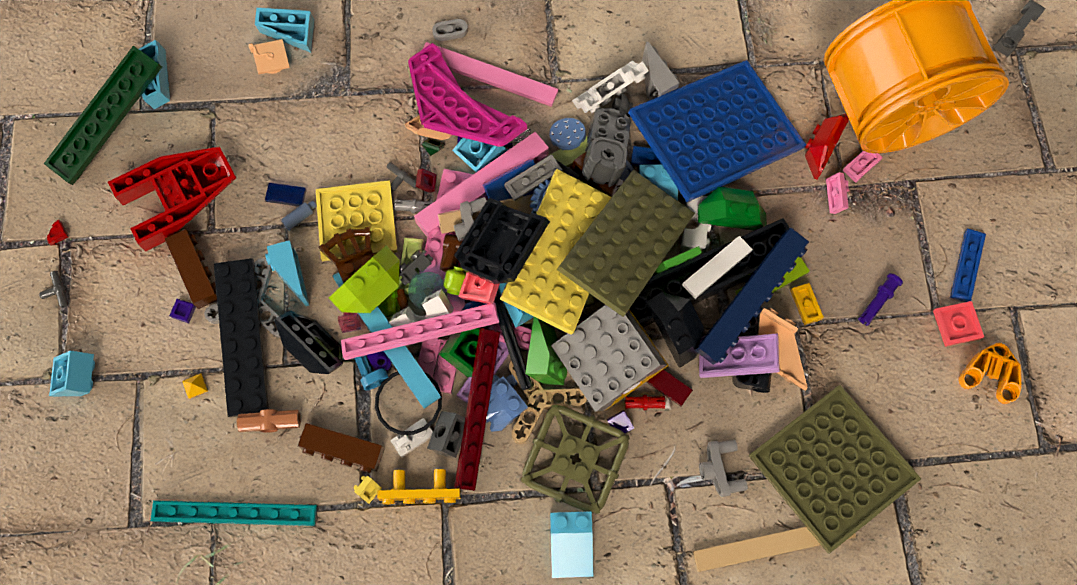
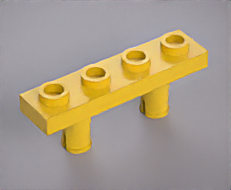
[377,469,461,504]

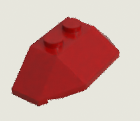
[805,113,849,180]

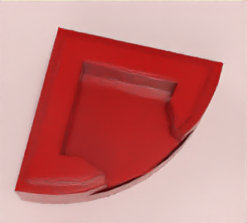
[47,220,68,246]

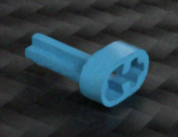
[354,355,388,391]

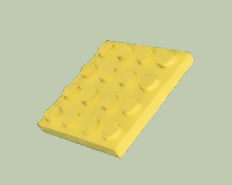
[315,180,398,261]

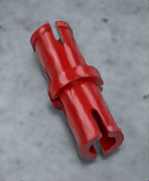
[625,395,665,410]

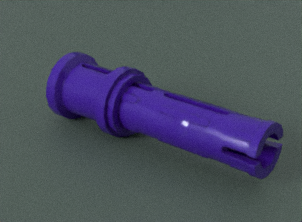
[858,273,903,326]

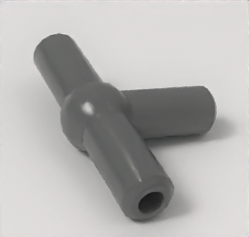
[387,162,417,191]
[39,271,68,308]

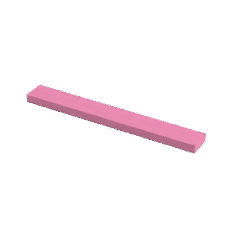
[422,42,558,107]
[341,303,499,360]

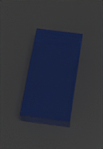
[265,183,306,207]

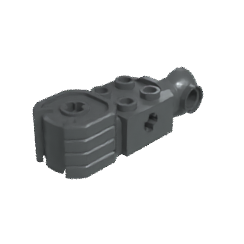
[582,93,633,187]

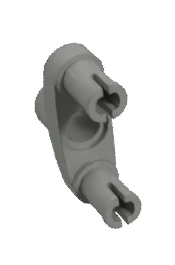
[454,197,487,242]
[699,439,748,497]

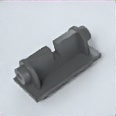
[399,249,434,285]

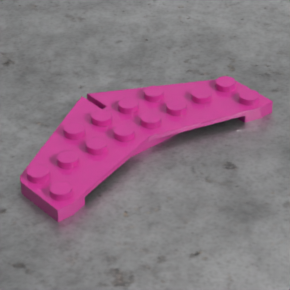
[408,43,527,147]

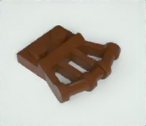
[318,227,374,283]

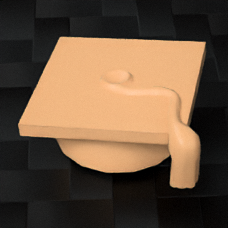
[249,39,290,74]

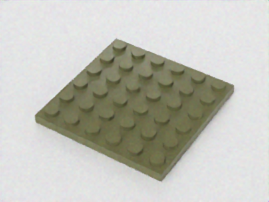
[749,385,921,554]

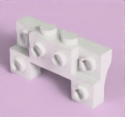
[572,61,649,113]

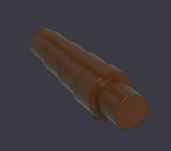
[396,289,409,311]

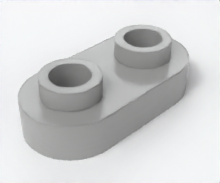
[432,19,468,41]

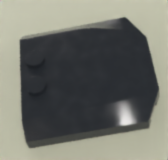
[454,198,550,284]

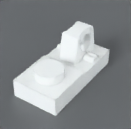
[390,418,433,458]

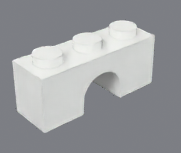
[680,196,711,255]
[389,289,454,327]

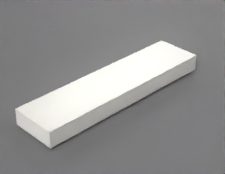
[682,236,753,299]

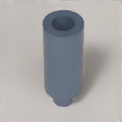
[281,201,317,230]

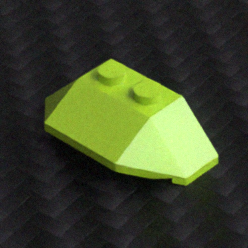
[329,245,400,313]

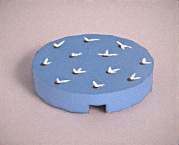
[549,118,586,150]

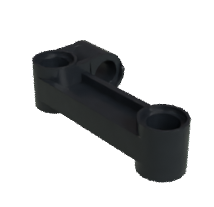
[732,316,772,393]

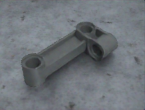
[993,0,1046,57]

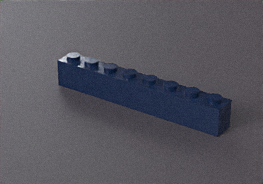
[695,228,809,365]

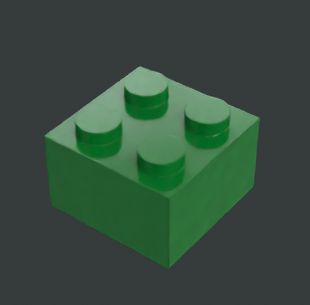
[439,328,480,377]

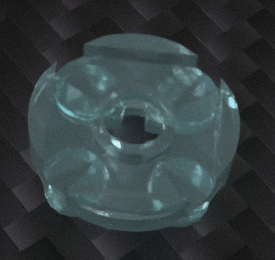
[408,272,448,311]

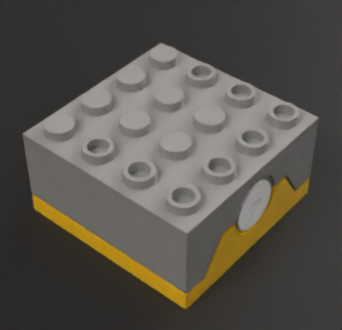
[551,305,669,412]

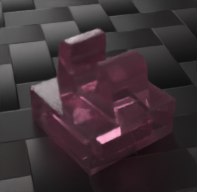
[338,313,361,333]

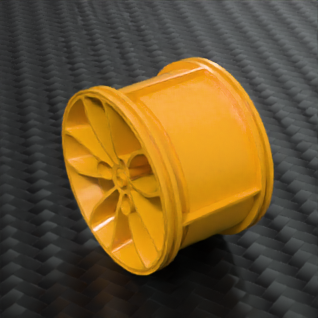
[824,0,1009,154]

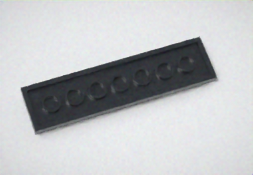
[214,258,269,418]

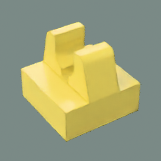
[353,476,382,504]

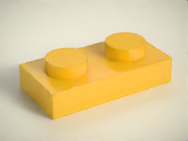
[790,283,824,325]

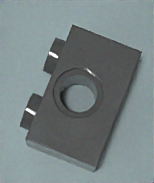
[427,411,465,458]

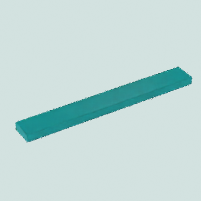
[150,500,317,526]

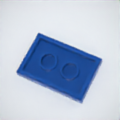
[483,159,538,201]

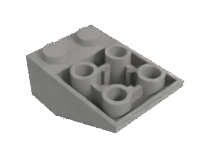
[642,42,679,101]

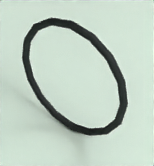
[375,371,442,435]

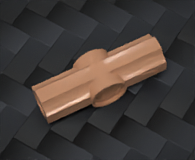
[237,409,301,433]

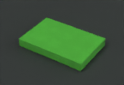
[652,246,702,276]

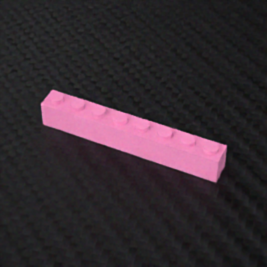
[414,132,549,239]

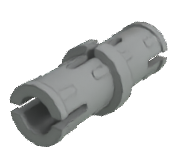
[395,199,433,214]

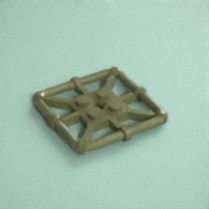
[521,404,630,515]

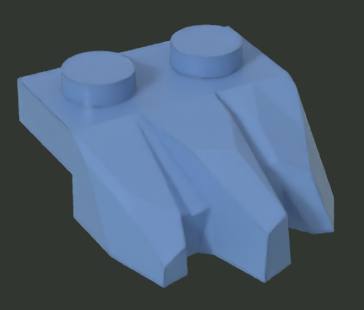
[486,376,528,432]

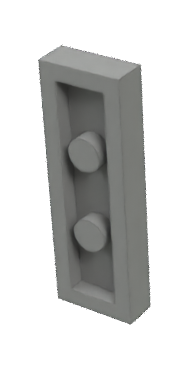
[504,154,562,201]

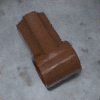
[440,233,462,272]

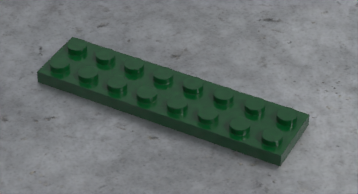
[44,46,162,185]

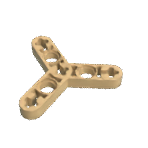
[509,360,587,444]

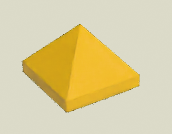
[182,373,208,399]

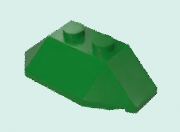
[698,186,767,231]

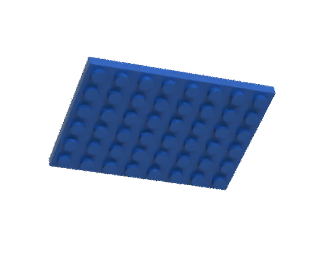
[628,60,806,202]

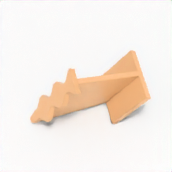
[758,307,808,391]

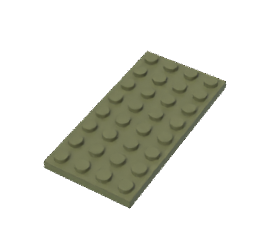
[557,170,695,317]

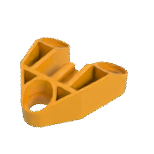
[958,343,1022,404]

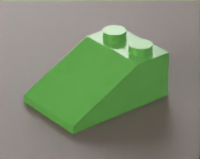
[525,317,567,385]

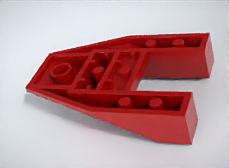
[108,146,236,252]

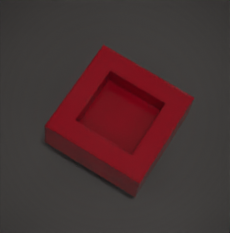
[416,168,437,193]

